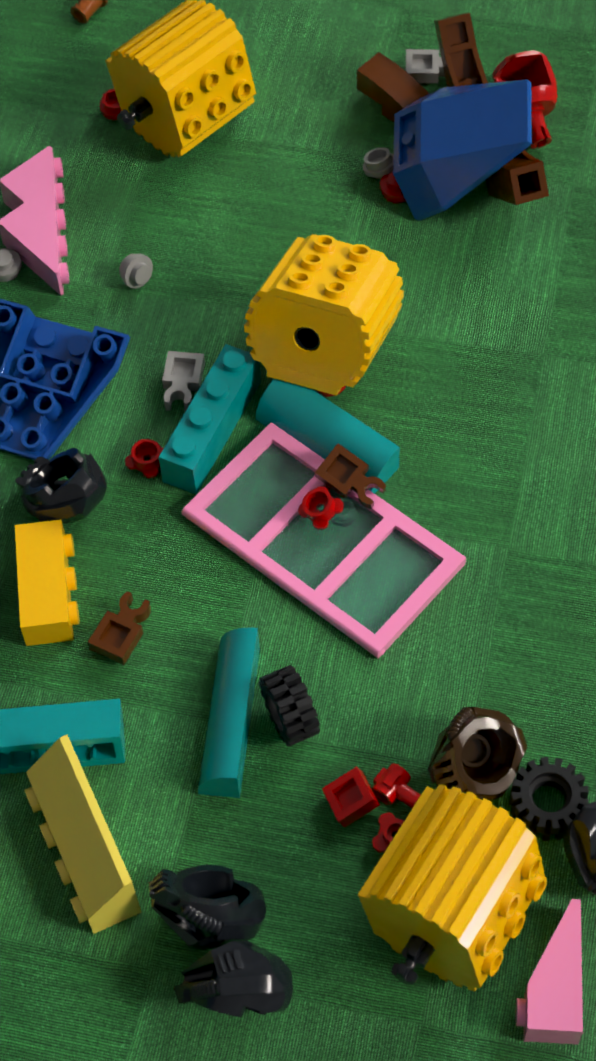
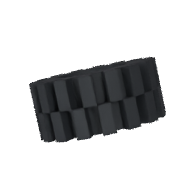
[259,665,320,747]
[509,757,589,841]

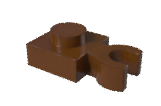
[315,443,386,509]
[87,591,151,665]

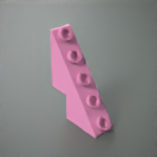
[0,146,69,296]

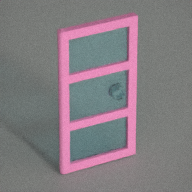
[181,422,466,658]

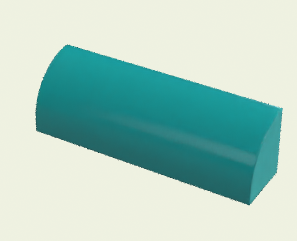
[255,379,400,494]
[198,627,260,798]
[0,699,125,774]

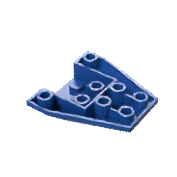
[393,79,532,221]
[0,299,130,460]

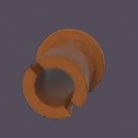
[70,0,108,24]

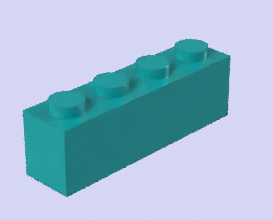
[159,344,261,495]

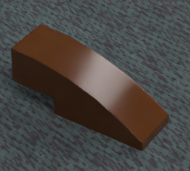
[357,52,429,122]

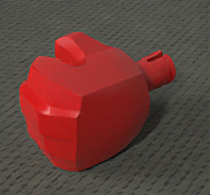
[492,50,557,149]

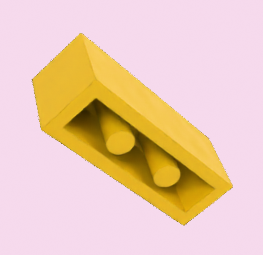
[15,519,80,646]

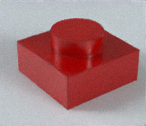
[322,766,380,827]

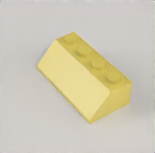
[24,734,141,934]

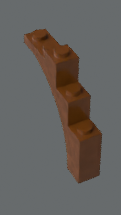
[434,12,549,205]

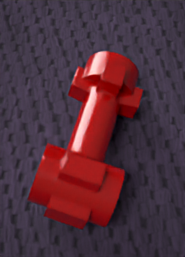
[372,763,421,808]

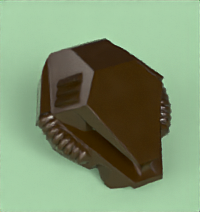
[428,707,527,801]

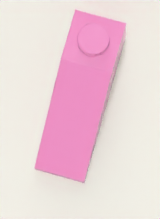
[516,899,583,1044]

